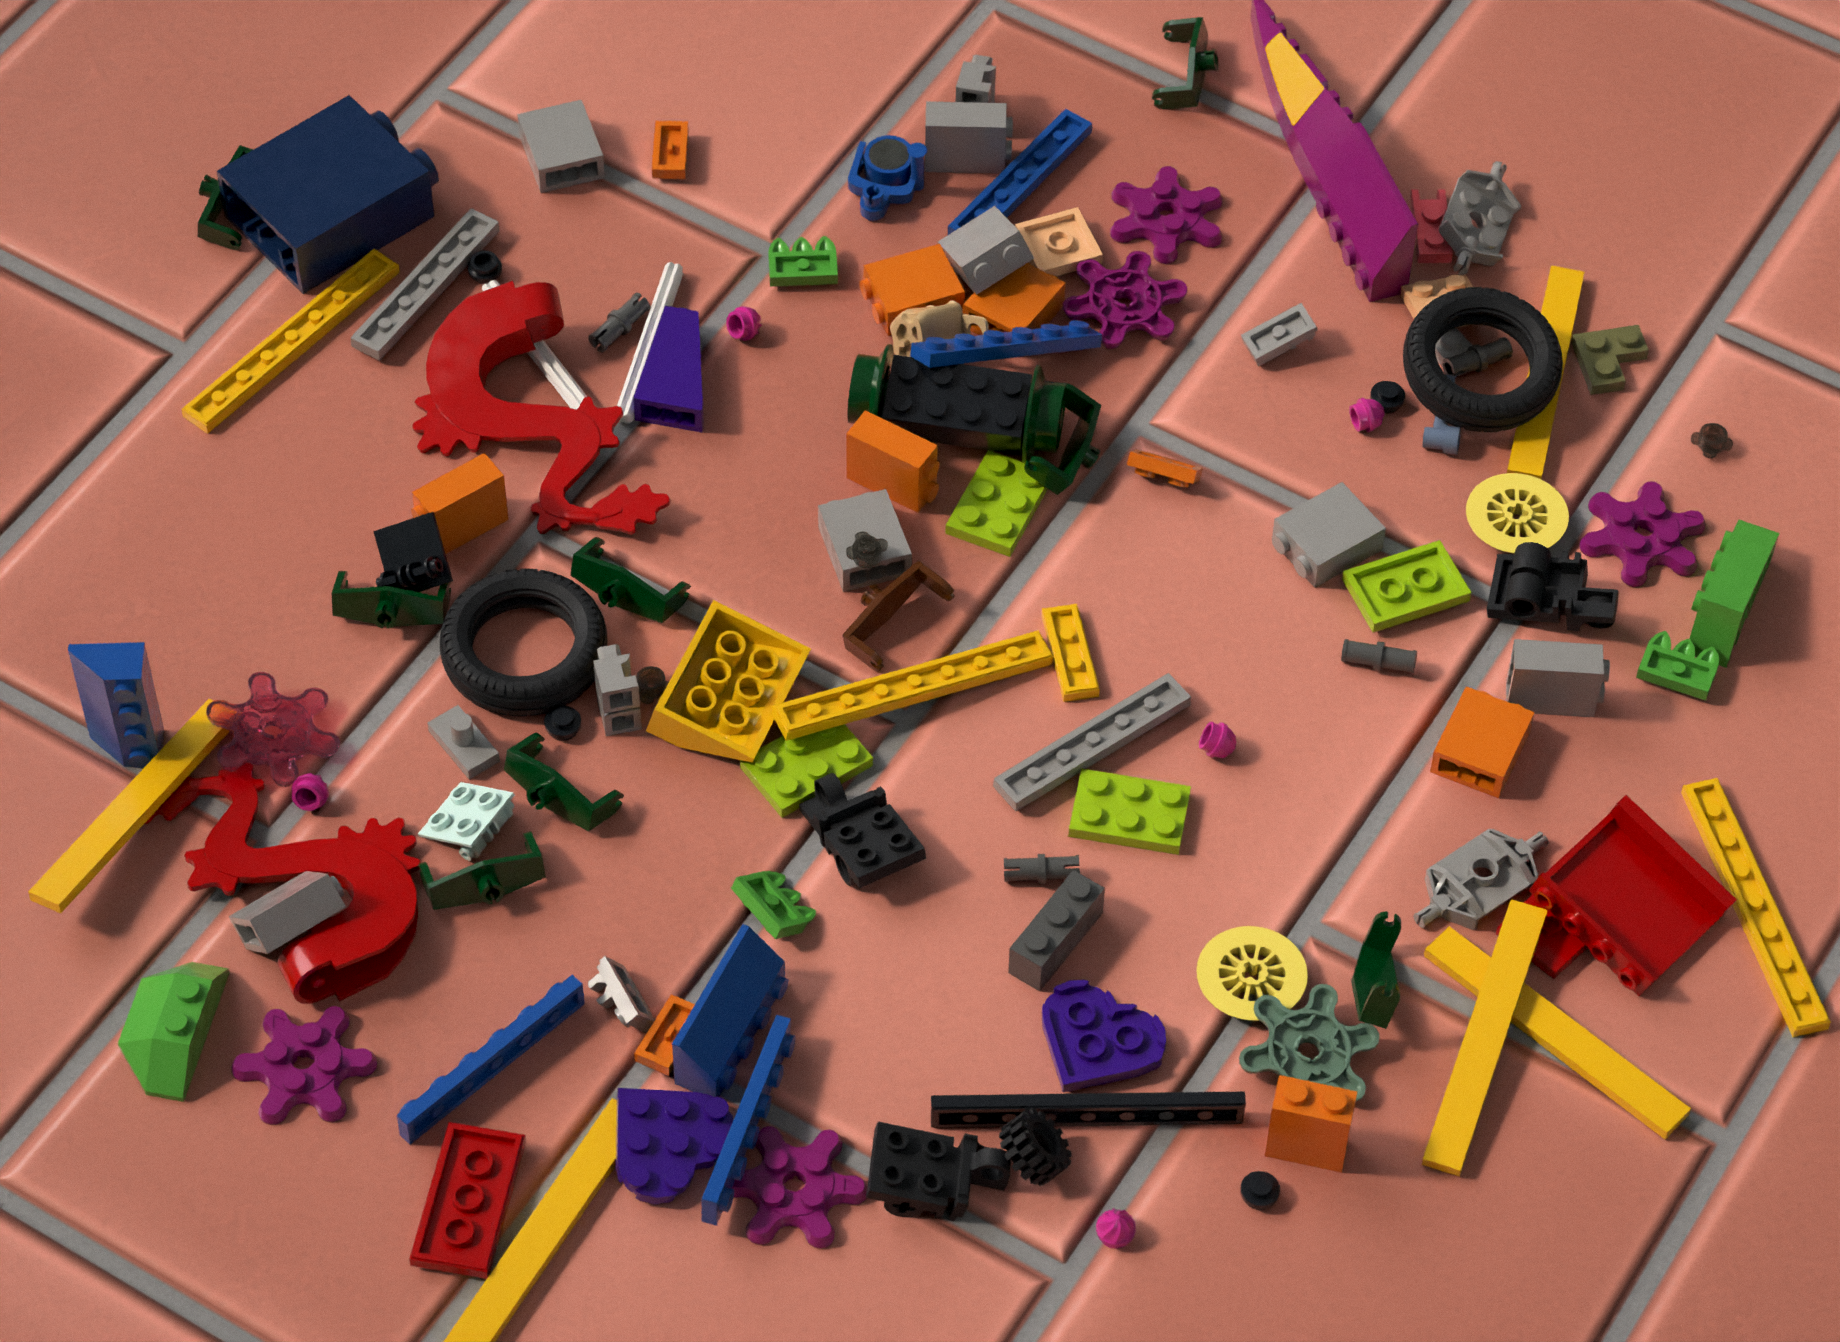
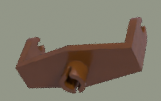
[842,560,955,672]

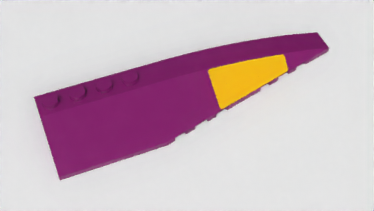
[1250,0,1418,302]

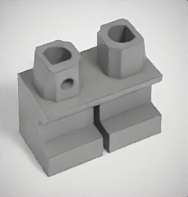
[955,55,996,103]
[593,644,642,736]

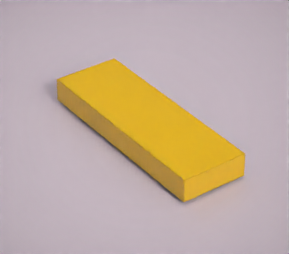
[1042,604,1100,702]

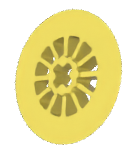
[1466,473,1569,553]
[1196,926,1308,1021]

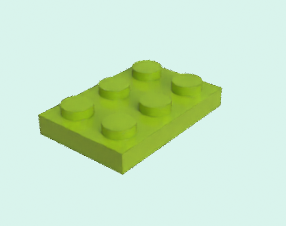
[945,450,1048,557]
[1342,540,1471,633]
[740,724,873,818]
[1068,768,1191,855]

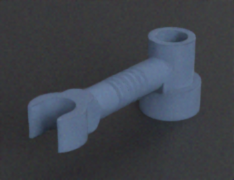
[1422,375,1461,455]

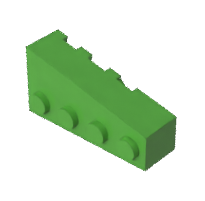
[1689,519,1780,668]

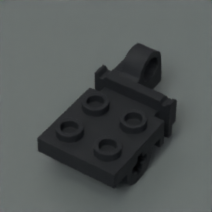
[1487,542,1618,631]
[799,773,926,888]
[866,1121,1011,1222]

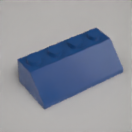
[68,642,164,768]
[672,924,789,1097]

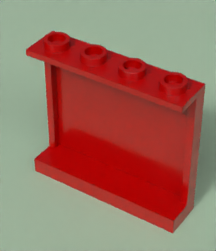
[1529,795,1737,997]

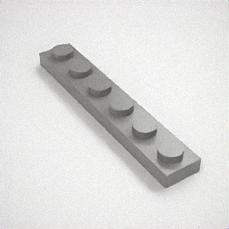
[350,208,500,361]
[993,673,1191,812]

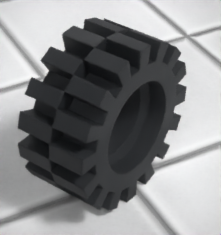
[999,1108,1072,1186]

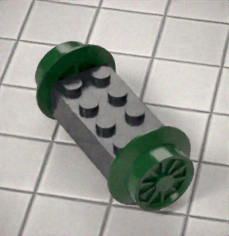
[847,344,1067,463]

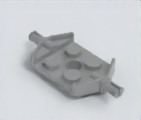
[1439,161,1521,275]
[1413,829,1549,930]

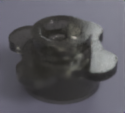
[1691,423,1733,458]
[846,531,888,568]
[636,666,669,704]

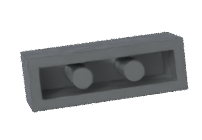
[1008,870,1105,991]

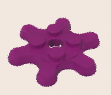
[1110,166,1223,264]
[1063,251,1187,349]
[1579,481,1706,587]
[231,1006,377,1125]
[732,1126,867,1248]

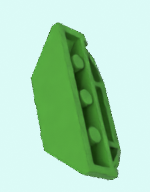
[118,962,230,1102]

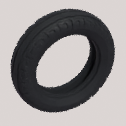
[1403,287,1563,432]
[440,568,608,716]

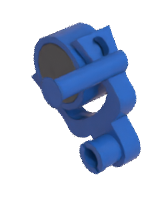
[848,135,927,221]

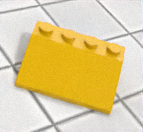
[646,600,811,763]

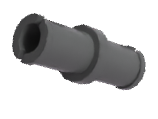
[588,293,651,352]
[1442,337,1513,377]
[1341,639,1417,673]
[1004,853,1080,884]

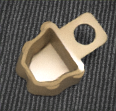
[890,301,989,357]

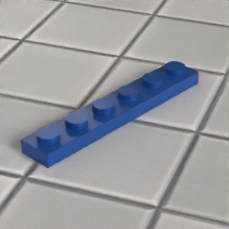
[948,108,1092,235]
[910,321,1102,368]
[396,975,585,1145]
[701,1015,796,1226]

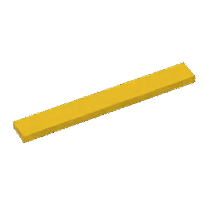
[181,249,400,434]
[1507,265,1585,479]
[772,630,1054,741]
[28,699,240,914]
[1681,778,1831,1037]
[1422,899,1548,1177]
[1424,926,1691,1139]
[443,1098,617,1342]

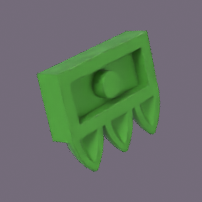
[768,236,838,287]
[1636,631,1719,701]
[731,871,816,939]

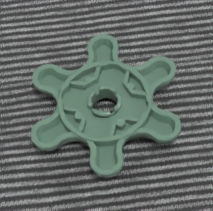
[1239,984,1380,1102]

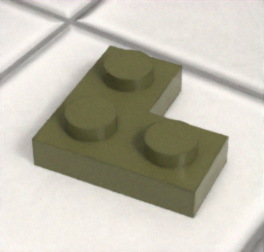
[1571,325,1649,395]

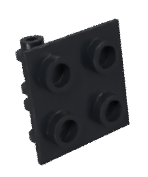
[373,512,453,592]

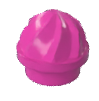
[726,306,762,341]
[1349,398,1385,432]
[1199,722,1236,758]
[292,773,329,811]
[1096,1208,1136,1249]

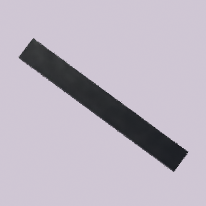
[931,1091,1246,1128]

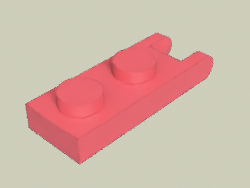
[1410,189,1453,263]

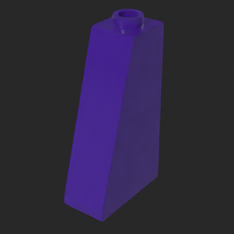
[633,306,704,433]

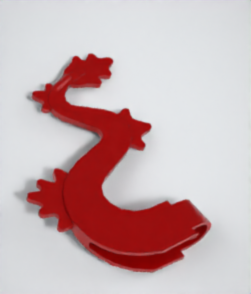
[412,281,671,535]
[144,763,420,1004]

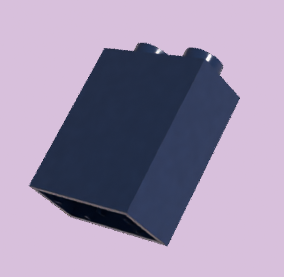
[217,95,439,294]

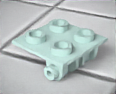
[418,782,515,861]

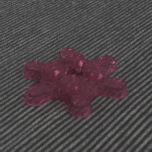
[206,672,340,787]

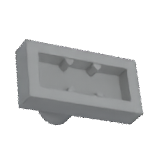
[427,705,500,779]

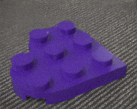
[1041,980,1166,1093]
[616,1088,733,1204]

